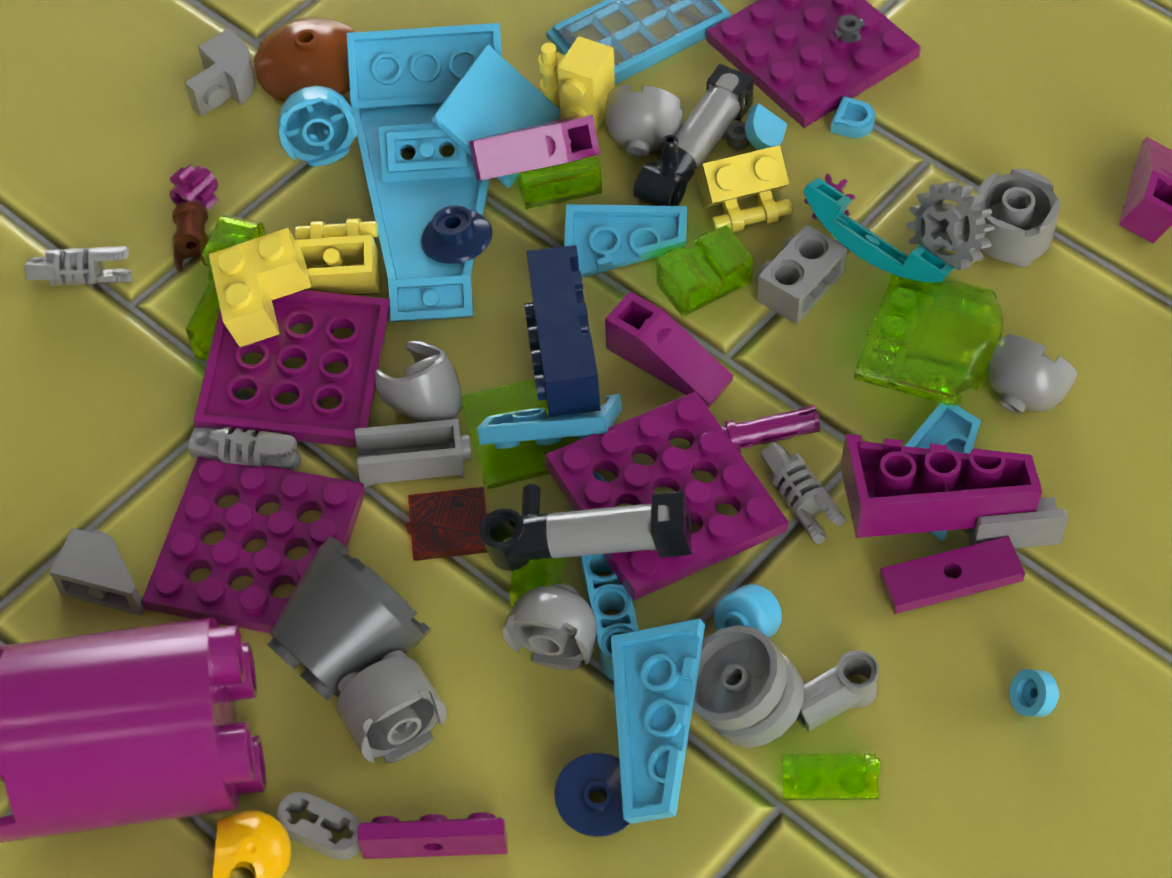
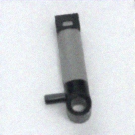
[633,64,754,206]
[479,484,692,571]

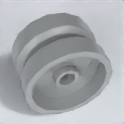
[692,625,804,748]

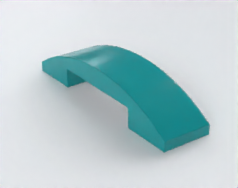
[803,178,955,282]

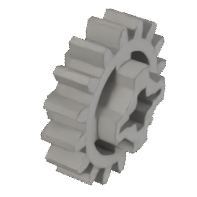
[907,181,995,271]

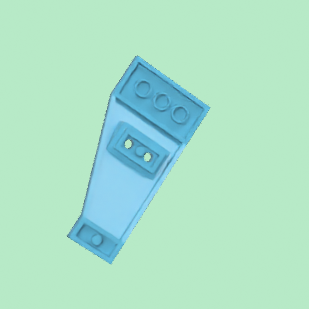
[347,23,502,323]

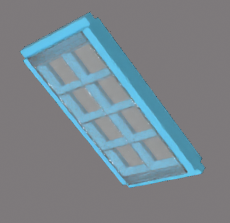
[547,0,732,85]

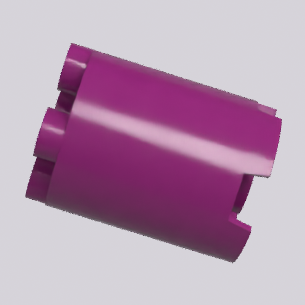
[0,617,266,843]

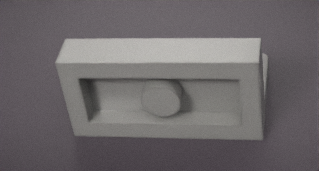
[968,497,1069,548]

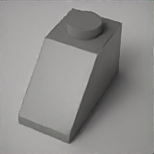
[50,528,145,616]

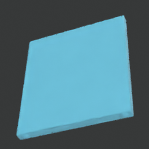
[431,45,560,188]

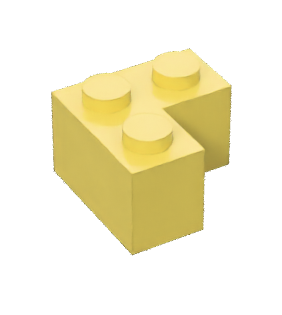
[209,228,311,347]

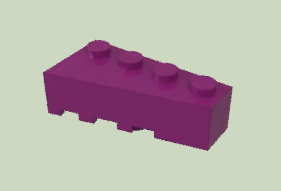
[840,434,1042,538]

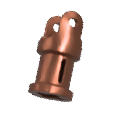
[172,201,209,272]

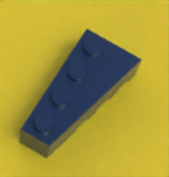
[524,245,601,417]

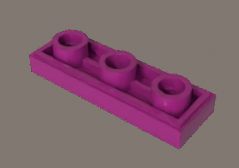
[879,536,1025,614]
[357,812,508,859]

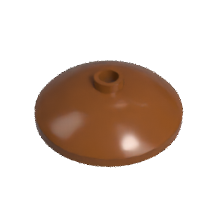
[254,17,355,102]

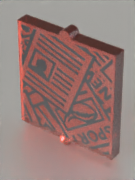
[406,487,489,561]

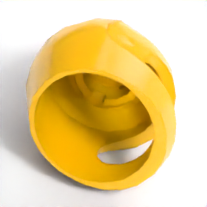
[212,811,292,878]

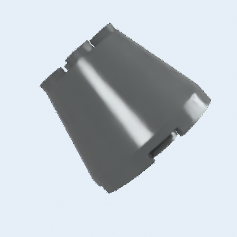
[267,536,431,701]

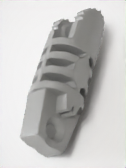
[24,246,133,286]
[188,427,301,470]
[761,442,847,544]

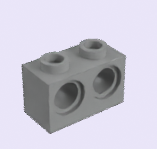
[756,224,847,325]

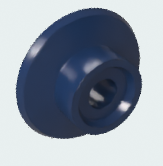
[421,205,493,264]
[554,753,630,837]

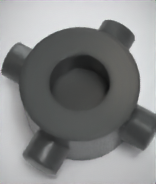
[833,15,865,42]
[722,121,750,151]

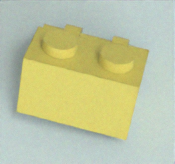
[538,36,615,131]
[694,145,793,233]
[295,218,380,295]

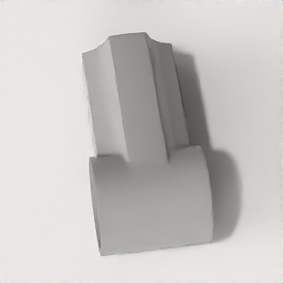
[797,650,879,732]

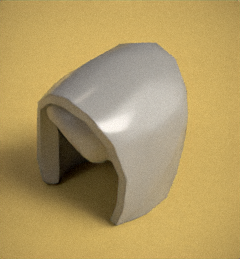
[375,341,462,422]

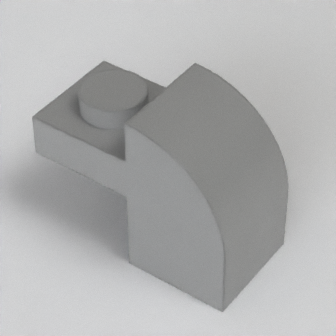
[185,28,256,117]

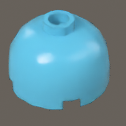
[277,86,357,167]

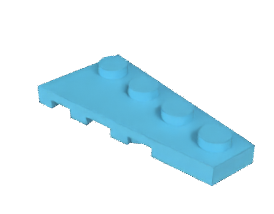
[611,619,705,824]

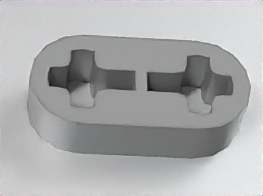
[277,791,361,860]

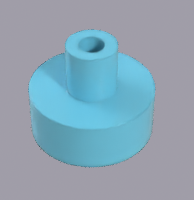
[1009,669,1059,717]

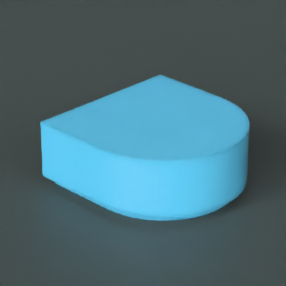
[830,96,875,138]
[745,103,787,150]

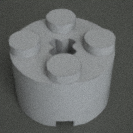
[977,169,1061,267]
[337,650,447,763]

